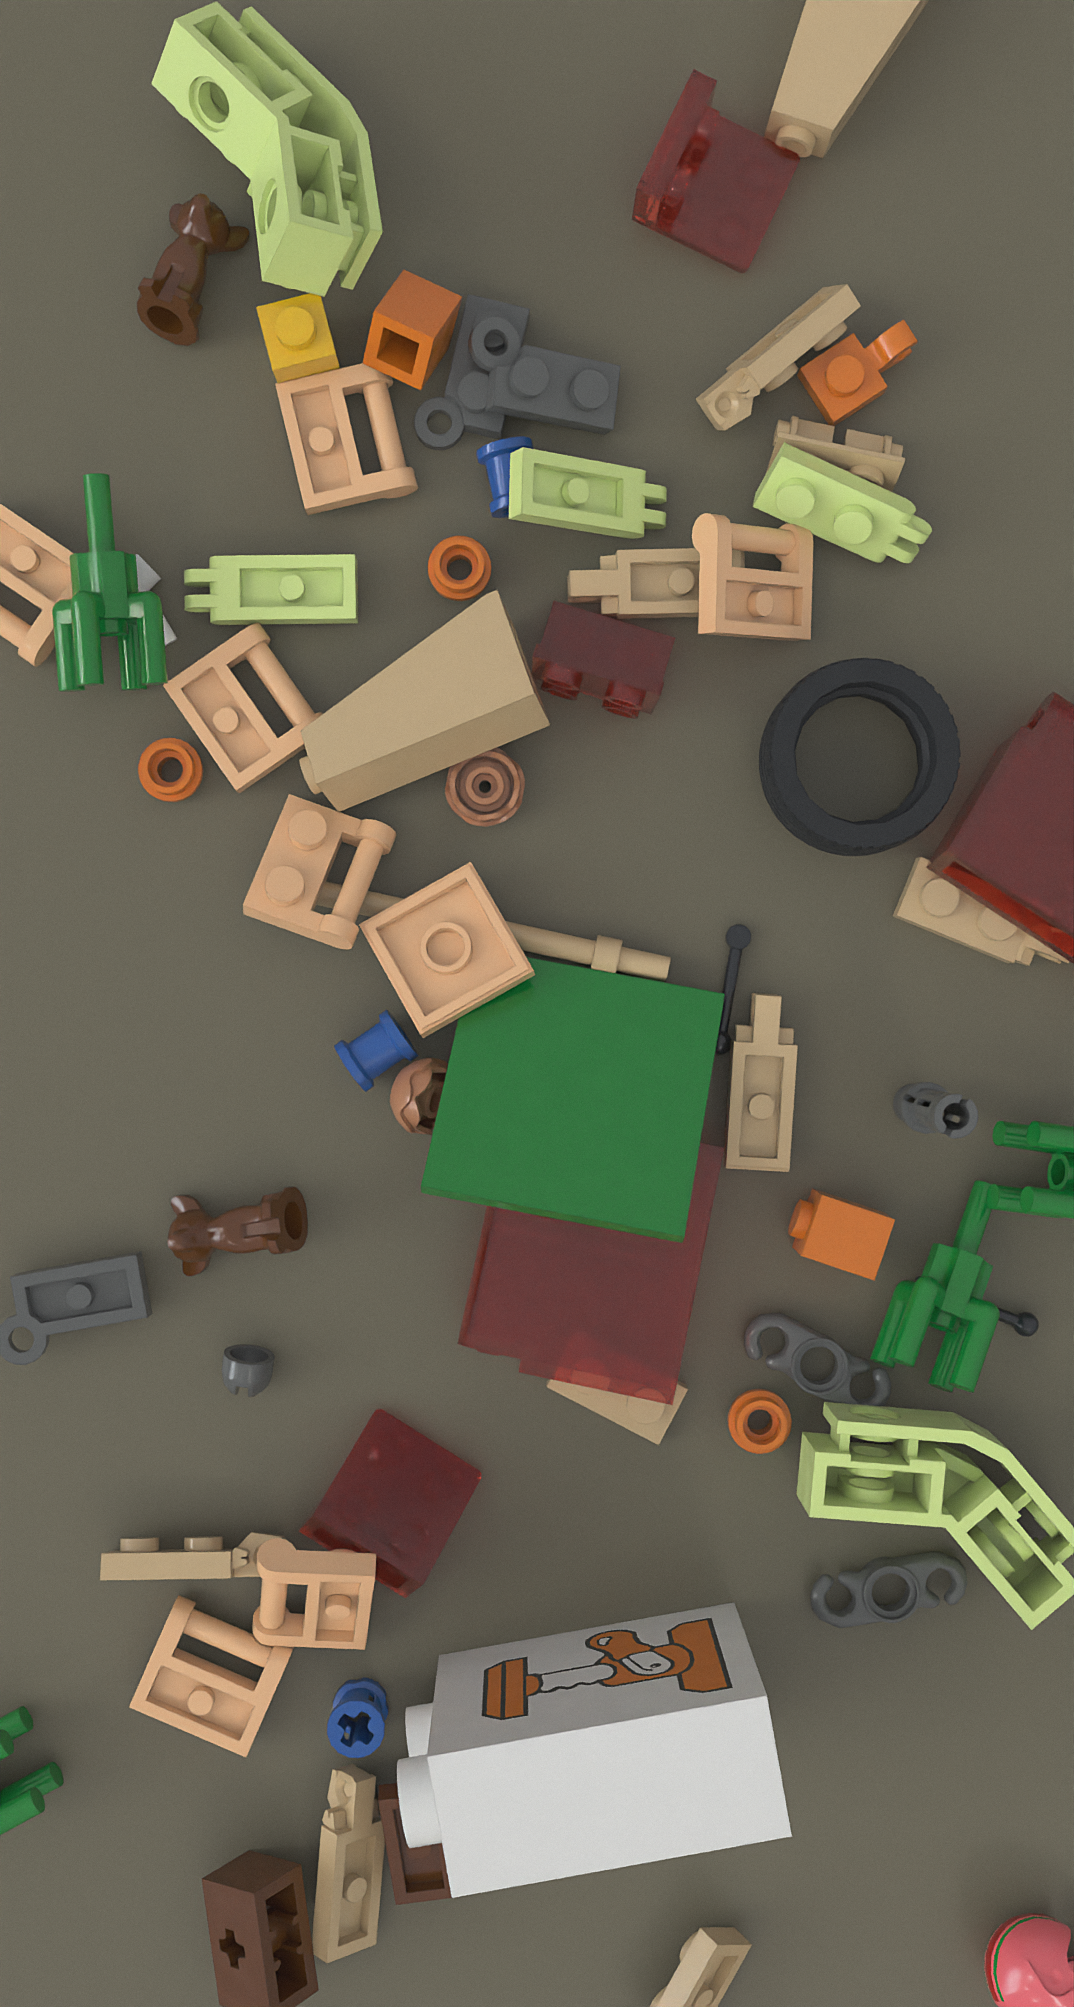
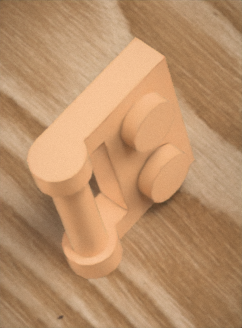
[275,363,418,515]
[0,504,74,667]
[692,513,813,641]
[163,623,323,793]
[243,794,397,950]
[252,1538,376,1650]
[129,1595,294,1757]

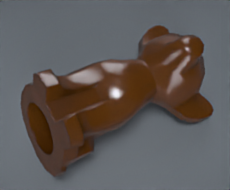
[137,193,249,346]
[167,1186,308,1276]

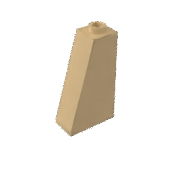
[763,0,929,158]
[299,590,550,812]

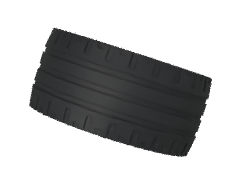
[759,658,961,856]

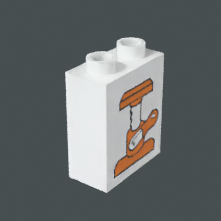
[397,1602,792,1898]

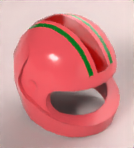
[984,1913,1074,2007]

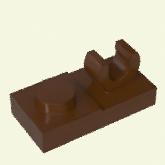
[378,1783,456,1905]

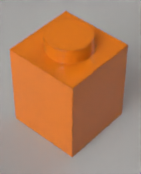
[363,270,462,390]
[788,1188,895,1281]

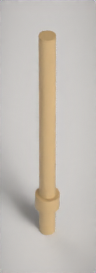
[316,881,671,982]

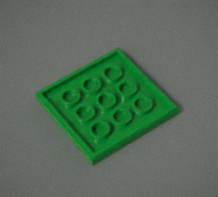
[421,957,725,1243]

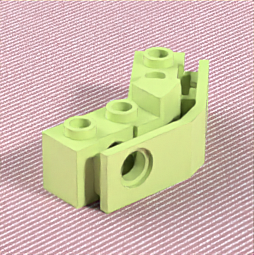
[152,1,383,297]
[797,1402,1074,1630]

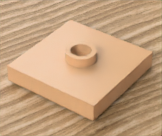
[359,862,535,1038]

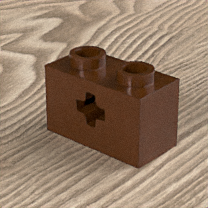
[202,1850,319,2007]

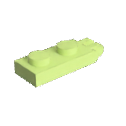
[753,442,932,563]
[509,447,667,539]
[184,554,358,625]

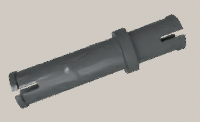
[893,1082,978,1139]

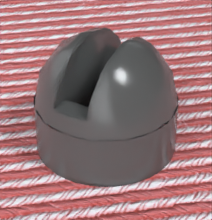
[221,1344,275,1397]

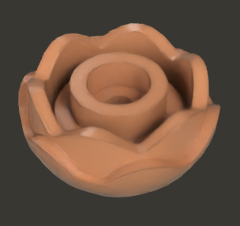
[445,747,525,827]
[390,1057,448,1135]

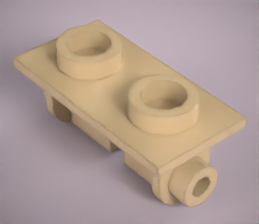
[766,416,905,492]

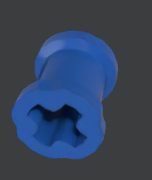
[476,436,534,518]
[334,1010,419,1092]
[327,1677,389,1758]

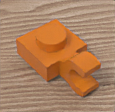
[797,320,918,426]

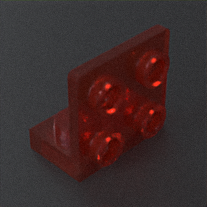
[632,69,800,273]
[532,601,675,719]
[299,1409,482,1598]

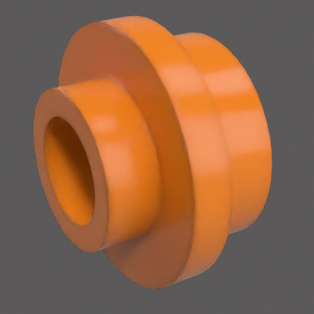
[428,536,491,601]
[138,738,203,802]
[727,1389,792,1454]

